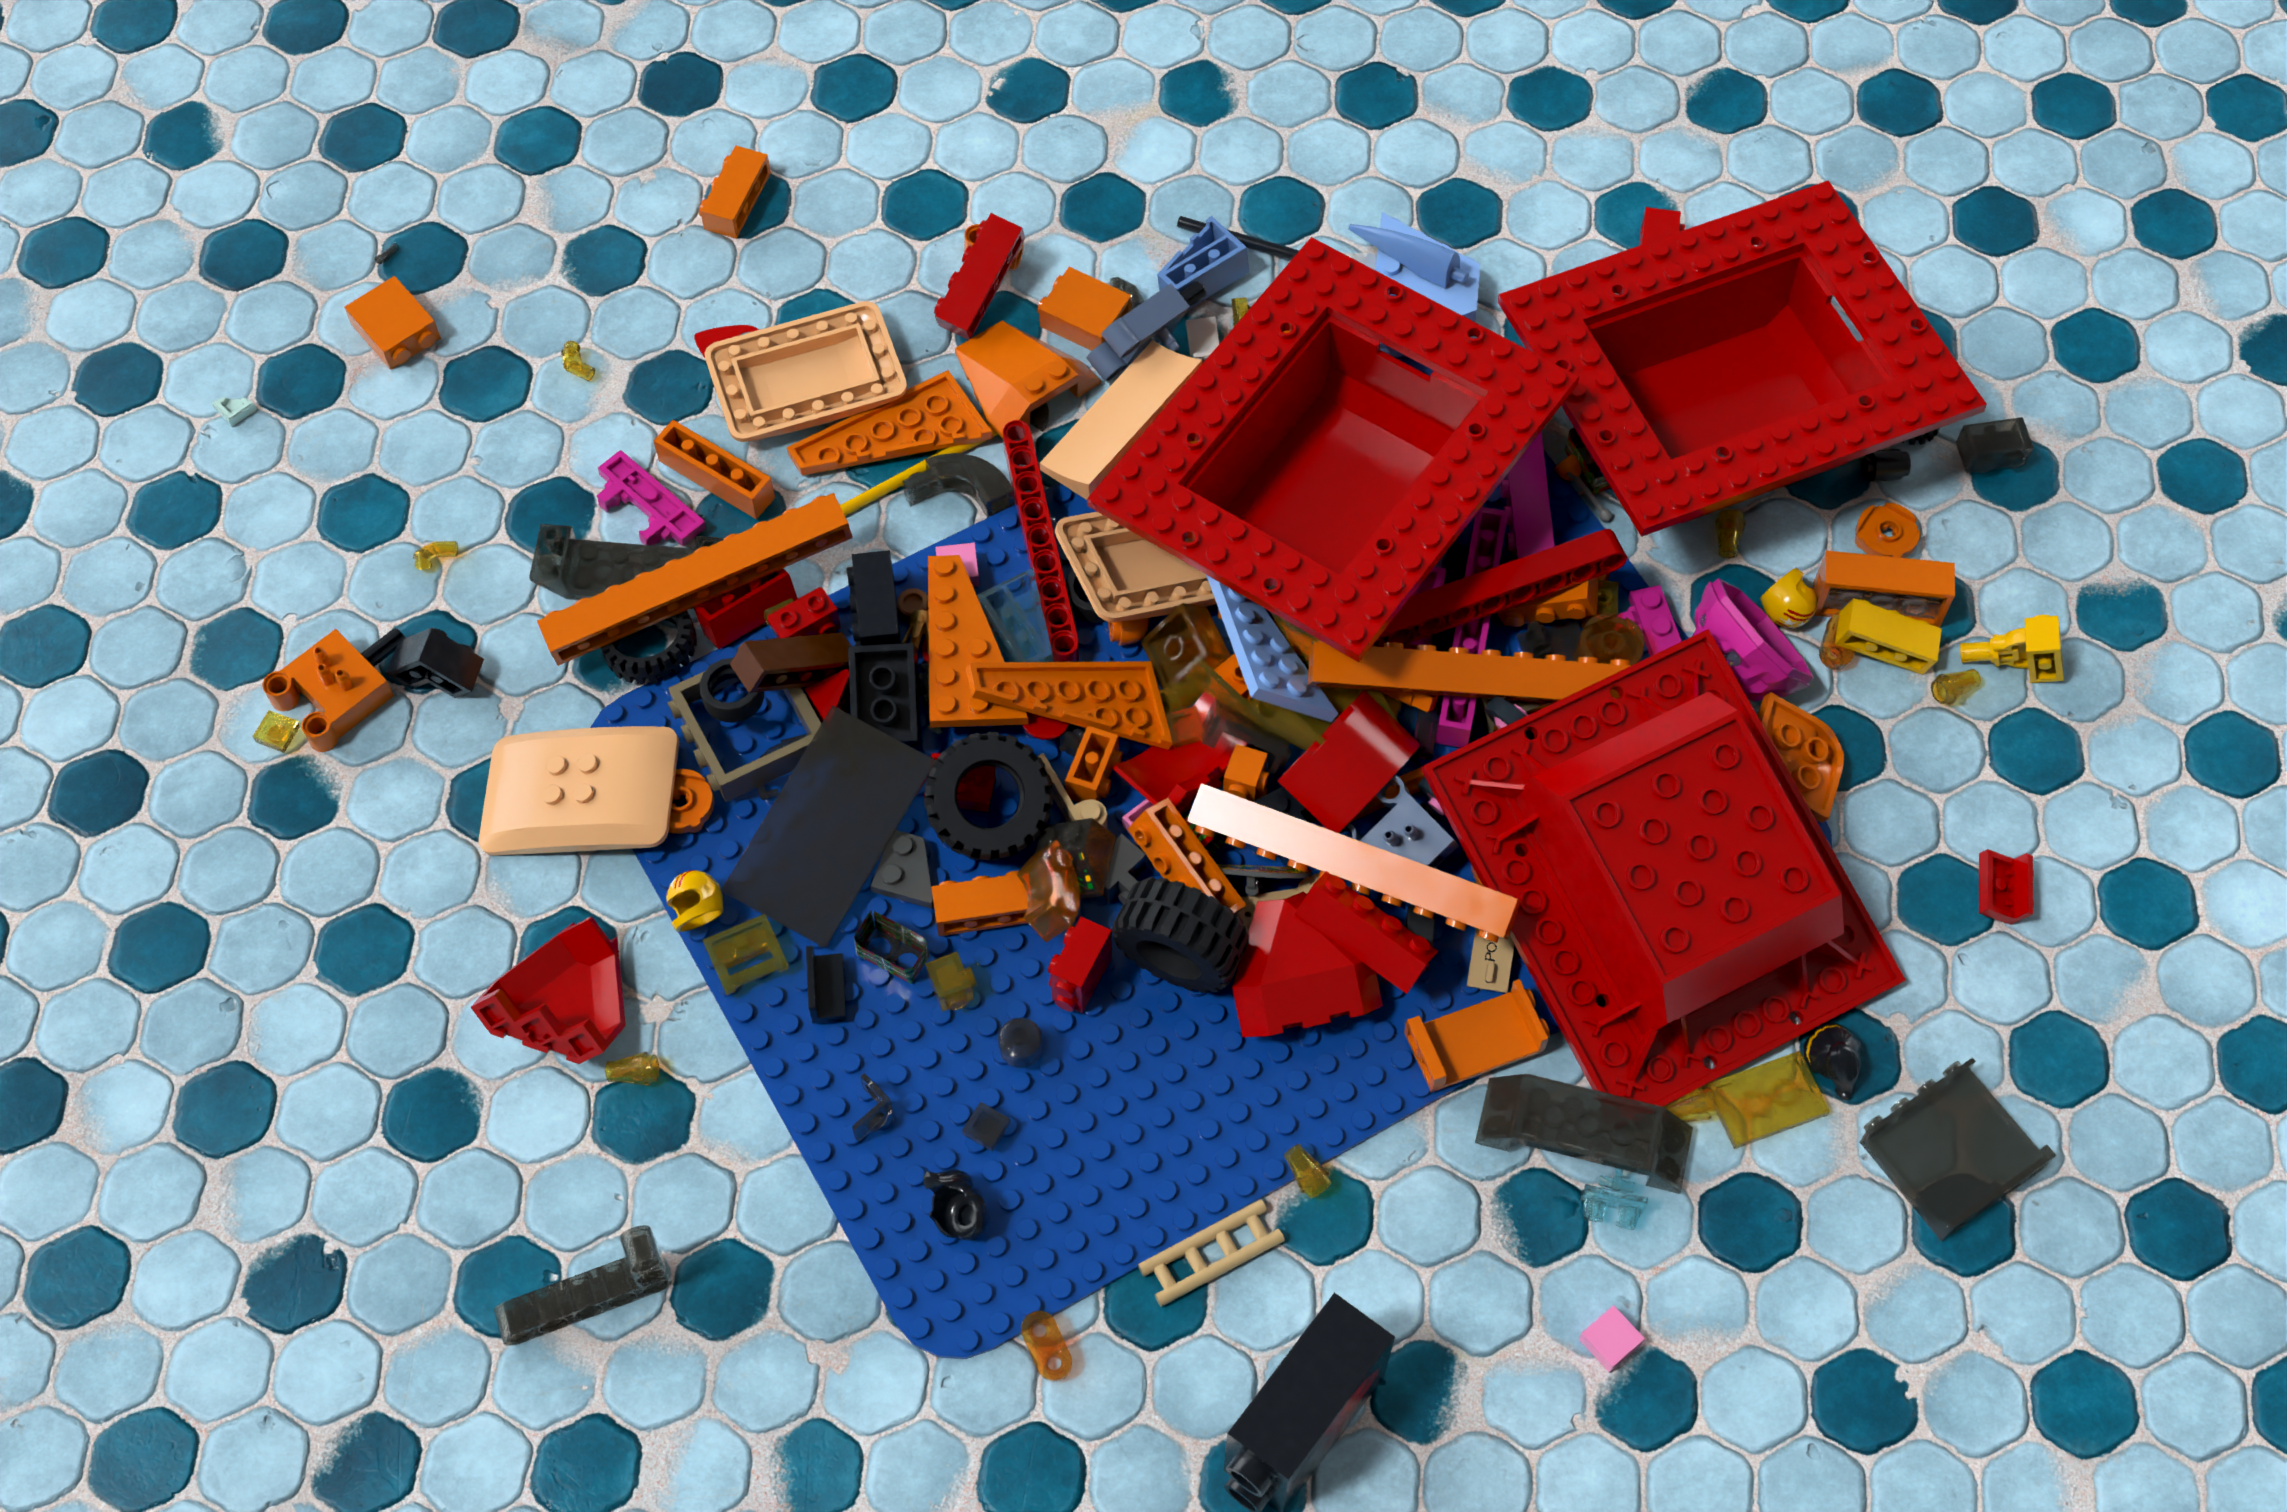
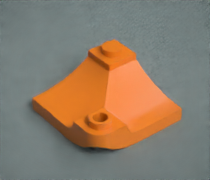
[1757,692,1844,823]

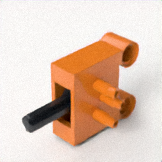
[262,628,405,752]

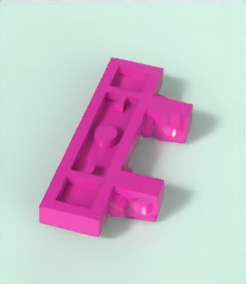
[597,450,706,549]
[1614,585,1682,657]

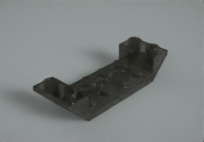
[529,524,724,609]
[1475,1074,1693,1194]

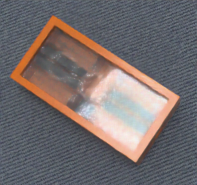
[1813,550,1955,628]

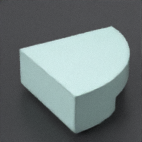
[212,397,257,427]

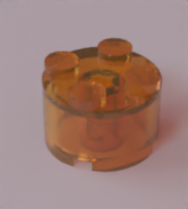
[1574,613,1645,666]

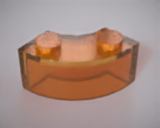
[1017,840,1080,942]

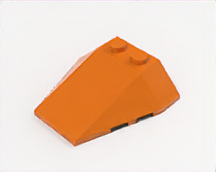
[955,320,1101,438]

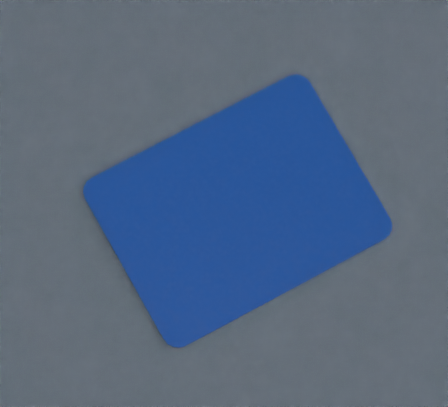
[590,355,1832,1359]

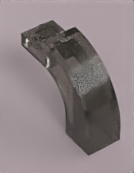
[903,453,1015,518]

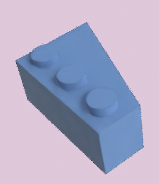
[1157,216,1249,310]

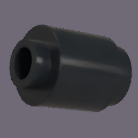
[1861,449,1911,482]

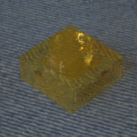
[252,710,300,753]

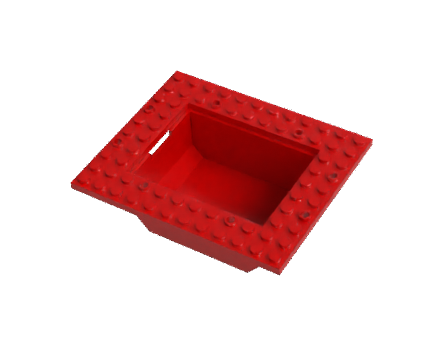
[1498,180,1987,537]
[1087,237,1579,662]
[1421,629,1906,1131]

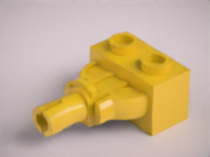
[1960,614,2064,683]

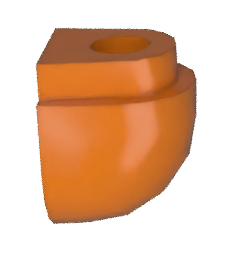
[1108,618,1149,646]

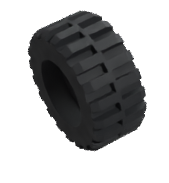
[924,732,1053,861]
[1112,877,1249,993]

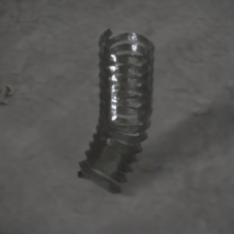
[375,242,399,264]

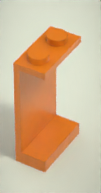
[1404,979,1550,1093]

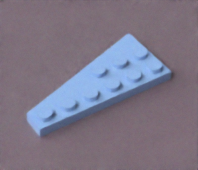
[1206,575,1338,723]

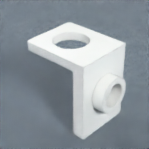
[1186,317,1219,360]

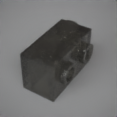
[1956,417,2034,473]

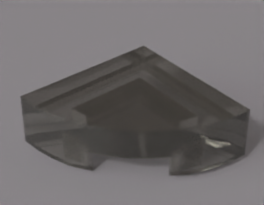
[1030,403,1049,432]

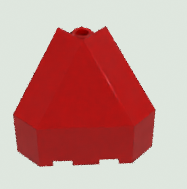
[1232,891,1383,1037]
[471,916,626,1064]

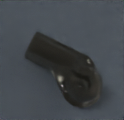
[1107,277,1144,310]

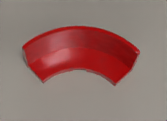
[1277,690,1420,833]
[1113,692,1263,814]

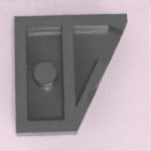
[870,829,934,909]

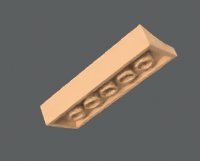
[1040,340,1202,500]

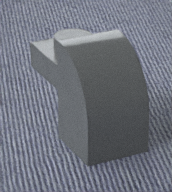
[1099,834,1146,904]

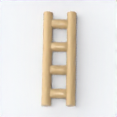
[1138,1199,1285,1307]

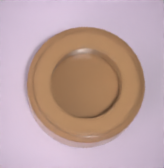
[897,588,928,621]

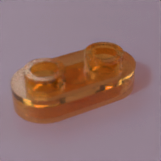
[1819,610,1855,670]
[1021,1311,1072,1382]

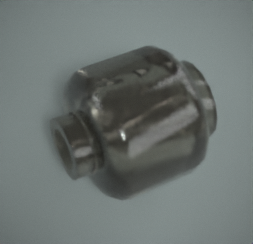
[998,1018,1043,1068]

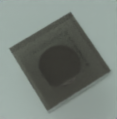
[962,1102,1011,1151]

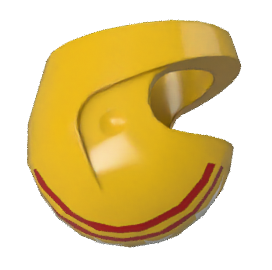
[1760,567,1817,629]
[666,870,723,932]

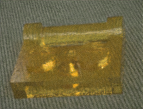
[703,914,789,996]

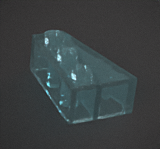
[977,568,1053,662]

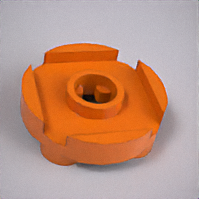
[1855,503,1921,558]
[669,769,714,834]

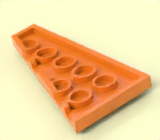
[786,370,993,476]
[928,555,1029,728]
[966,661,1173,750]

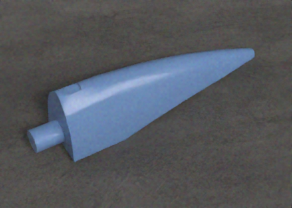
[1348,224,1469,288]

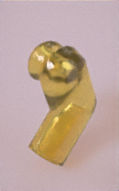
[561,341,595,381]
[413,541,458,570]

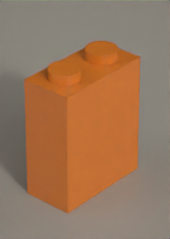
[1037,266,1132,351]
[344,276,441,370]

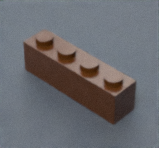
[730,632,851,693]

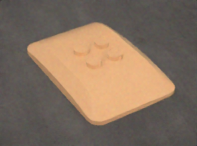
[705,301,907,442]
[1055,512,1217,622]
[479,726,679,856]

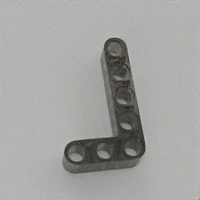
[494,1225,672,1346]

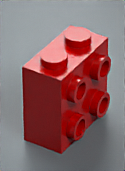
[1048,917,1112,1014]

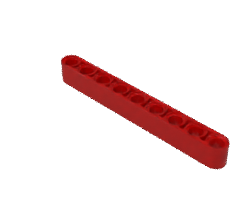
[1003,420,1079,662]
[1372,529,1627,647]

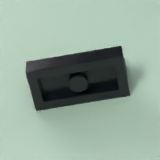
[806,946,847,1024]

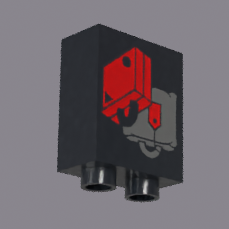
[1224,1292,1395,1512]

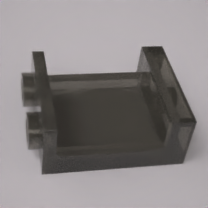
[1202,696,1291,774]

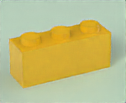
[1835,598,1942,675]

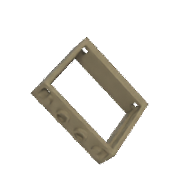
[667,671,832,802]

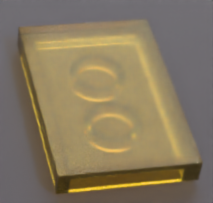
[1705,1051,1830,1149]

